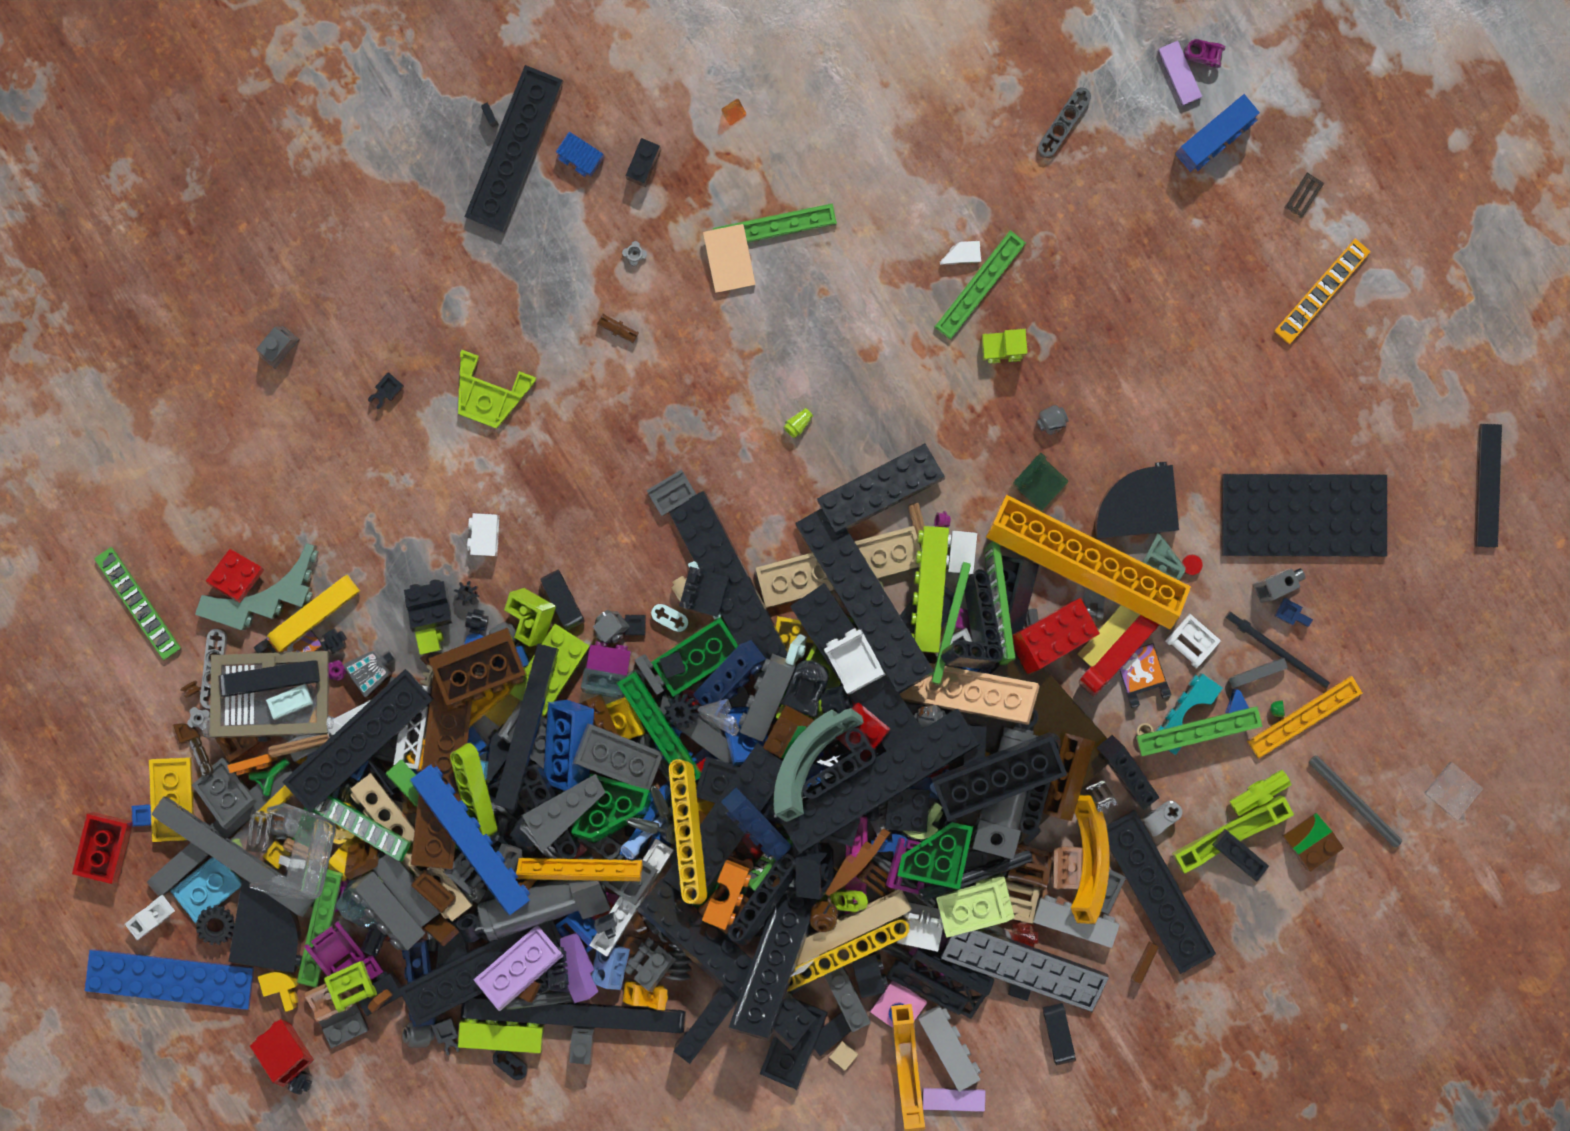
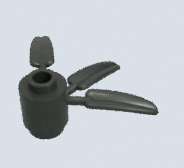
[626,786,688,844]

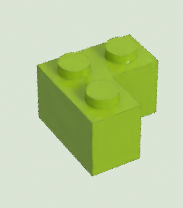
[981,329,1027,364]
[504,588,556,647]

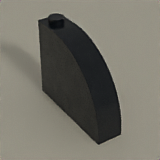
[1094,462,1179,539]
[228,879,303,973]

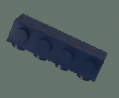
[693,640,766,713]
[721,788,793,861]
[402,939,437,1027]

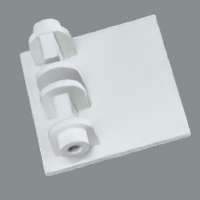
[897,903,943,951]

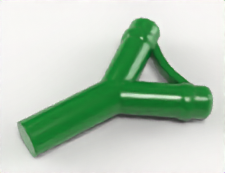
[249,757,290,796]

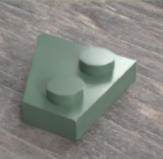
[1142,533,1186,581]

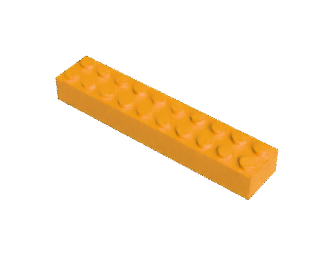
[986,495,1191,629]

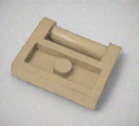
[1005,879,1040,923]

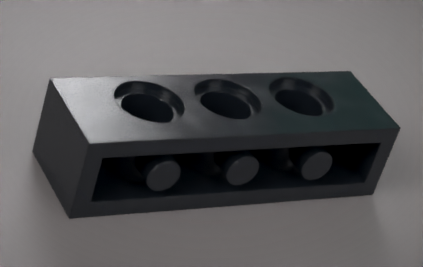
[1097,735,1160,810]

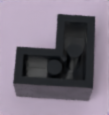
[852,951,888,998]

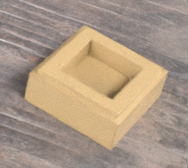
[829,1041,858,1070]

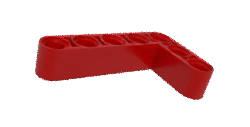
[1078,615,1160,697]

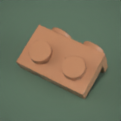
[1051,846,1083,889]
[305,984,354,1022]

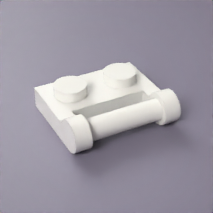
[1165,614,1221,668]

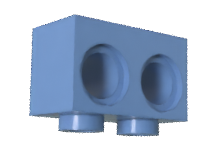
[591,944,630,990]

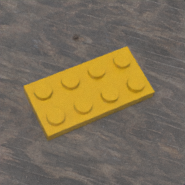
[149,757,194,842]

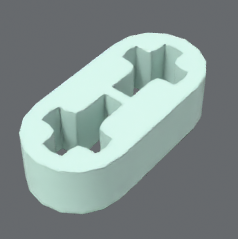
[651,604,688,632]

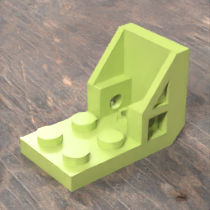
[936,873,1015,938]

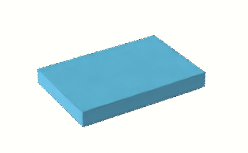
[170,857,242,923]

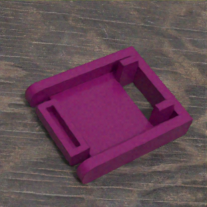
[886,837,931,894]
[304,921,366,976]

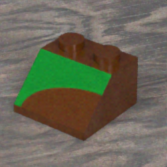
[763,705,814,758]
[1282,813,1344,872]

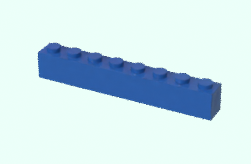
[409,765,530,916]

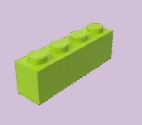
[458,1018,544,1053]

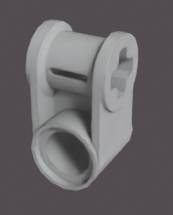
[1141,801,1182,836]

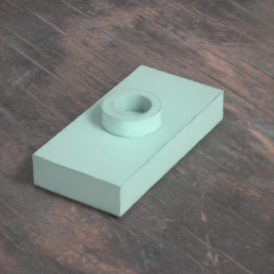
[785,634,807,665]
[266,684,313,720]

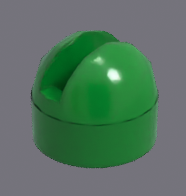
[1270,700,1285,717]

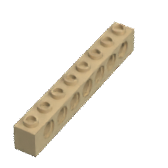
[350,773,472,921]

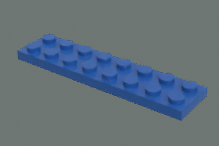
[85,949,254,1010]

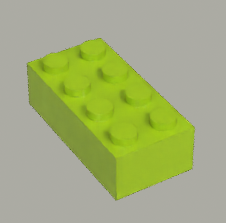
[510,624,590,716]

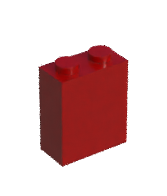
[250,1019,314,1087]

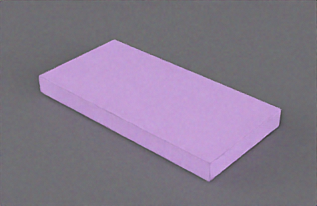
[474,925,563,1011]

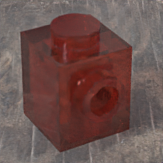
[1012,922,1038,947]

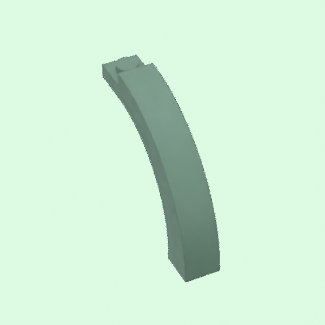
[774,708,863,822]

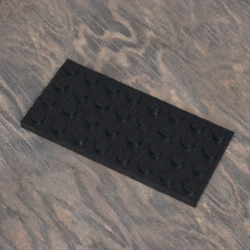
[1222,474,1387,557]

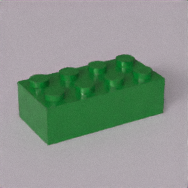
[651,617,738,697]

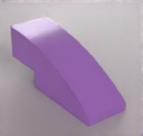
[560,933,598,1003]

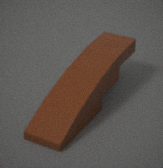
[826,828,890,896]

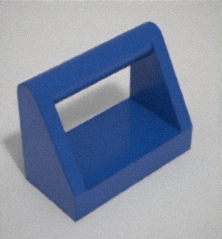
[555,911,597,953]

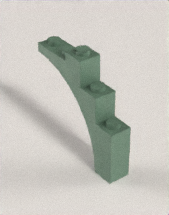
[195,543,319,630]

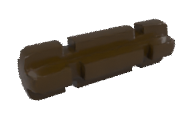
[189,737,213,776]

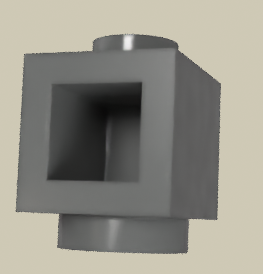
[593,610,630,643]

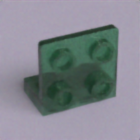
[1011,452,1068,511]

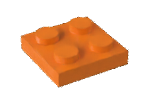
[227,754,278,775]

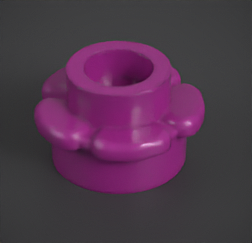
[934,511,951,528]
[329,660,347,681]

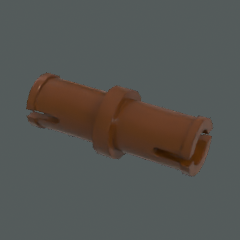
[597,313,639,344]

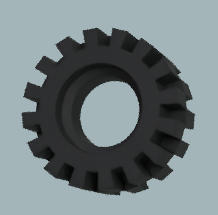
[196,905,235,945]

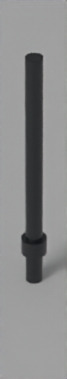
[1225,611,1330,689]

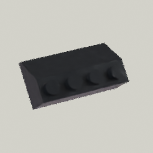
[1001,555,1039,635]

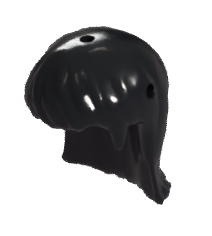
[780,660,829,717]

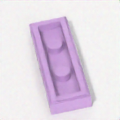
[1158,41,1202,106]
[923,1088,985,1111]

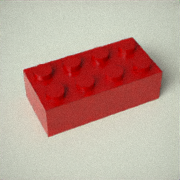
[1012,598,1100,674]

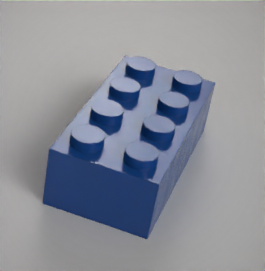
[1175,94,1260,172]
[544,700,594,791]

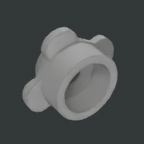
[622,241,647,266]
[187,707,210,730]

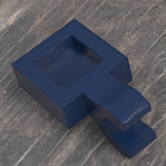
[1274,598,1313,627]

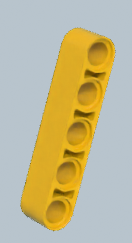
[267,575,360,653]

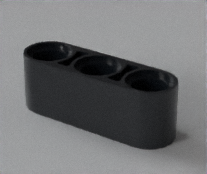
[540,569,585,631]
[1042,1003,1076,1066]

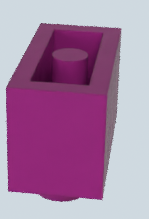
[586,641,632,676]

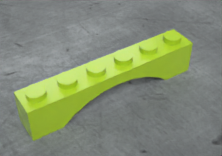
[1172,795,1294,873]

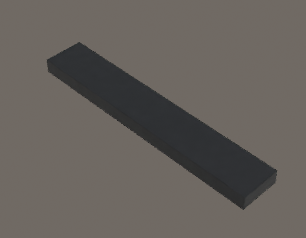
[1476,424,1502,548]

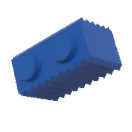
[556,132,605,177]

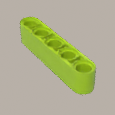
[450,743,497,837]

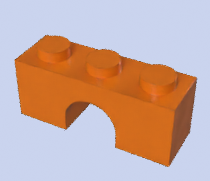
[702,860,751,930]

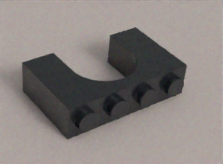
[673,985,737,1064]

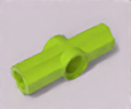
[1229,769,1292,816]

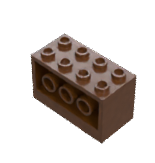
[429,628,528,709]

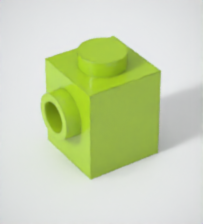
[415,627,444,655]

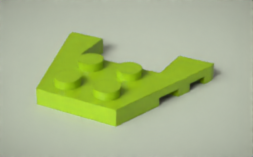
[458,350,537,429]

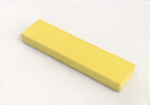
[1077,605,1140,667]

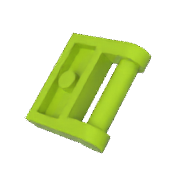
[324,961,377,1013]

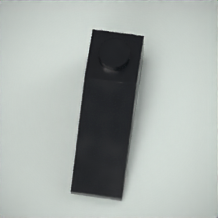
[484,724,510,787]

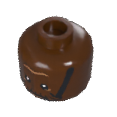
[810,901,838,932]

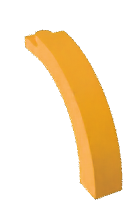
[1070,795,1109,924]
[891,1004,925,1131]

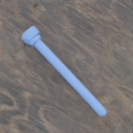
[621,805,673,859]

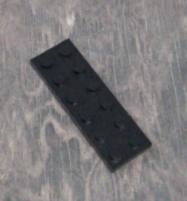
[817,443,945,535]

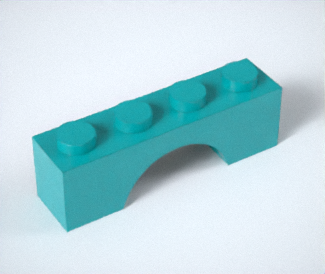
[1155,673,1223,755]

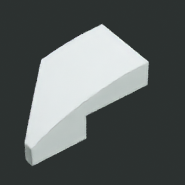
[940,241,981,265]

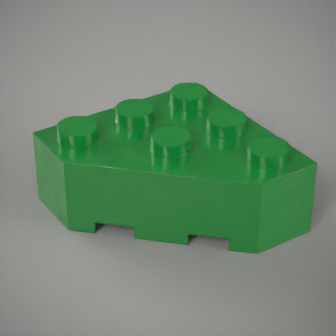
[571,774,652,843]
[898,822,973,890]

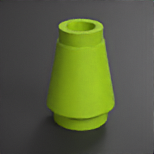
[783,408,813,438]

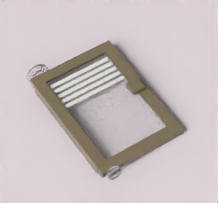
[202,651,333,738]

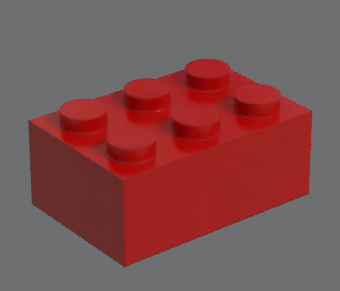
[72,812,133,884]

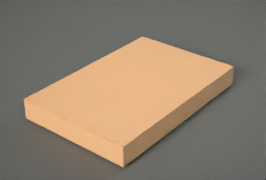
[703,224,755,293]

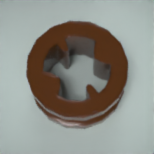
[180,680,201,698]

